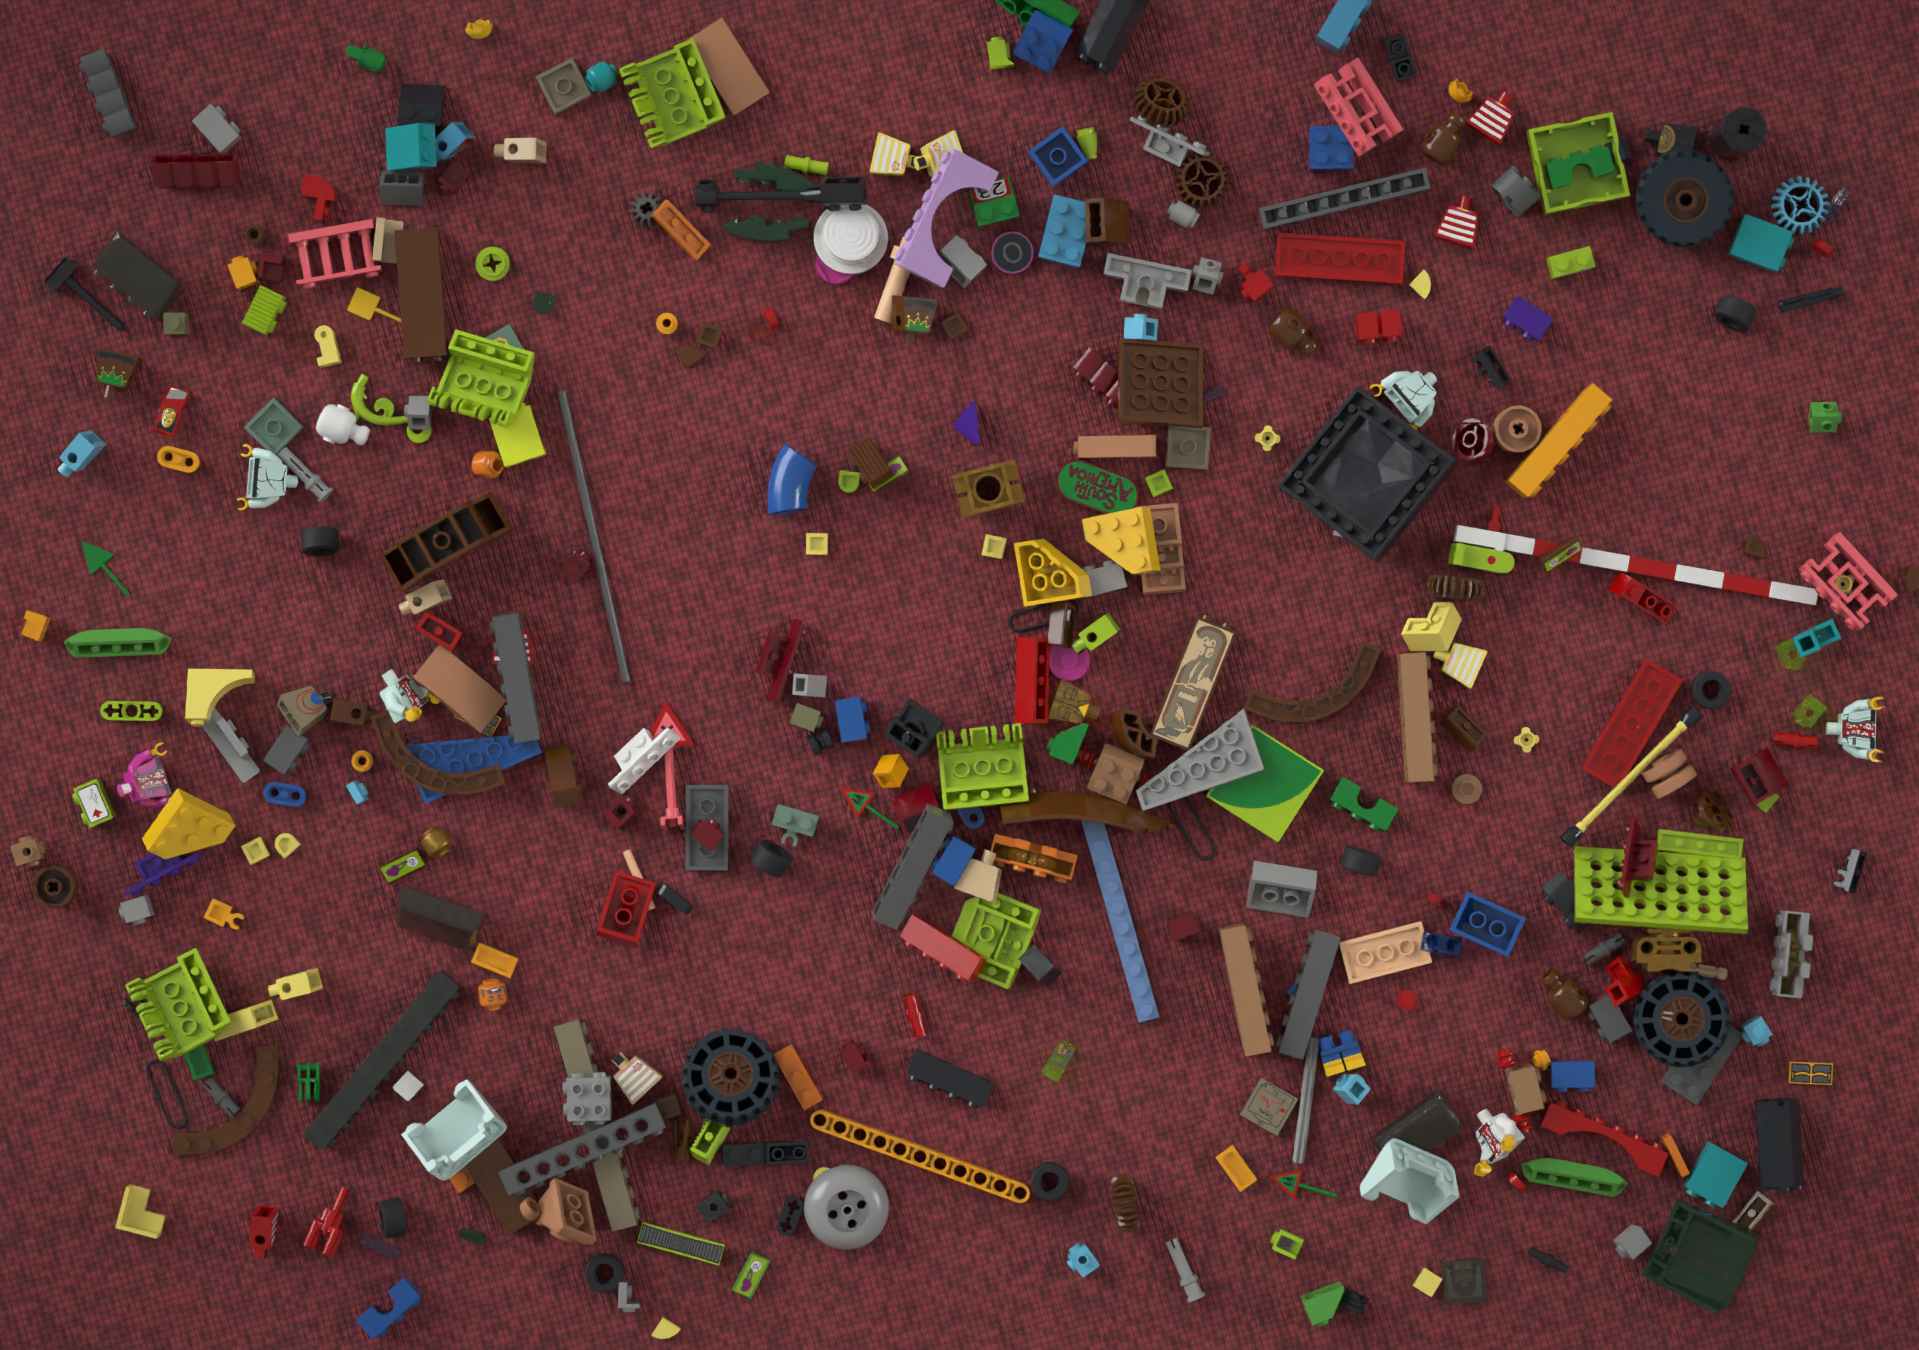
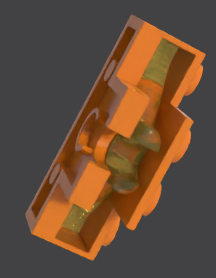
[991,834,1078,884]

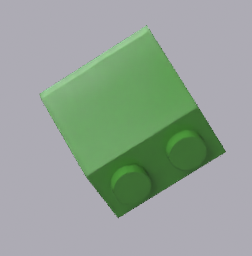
[1300,1281,1344,1327]

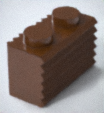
[848,437,894,489]

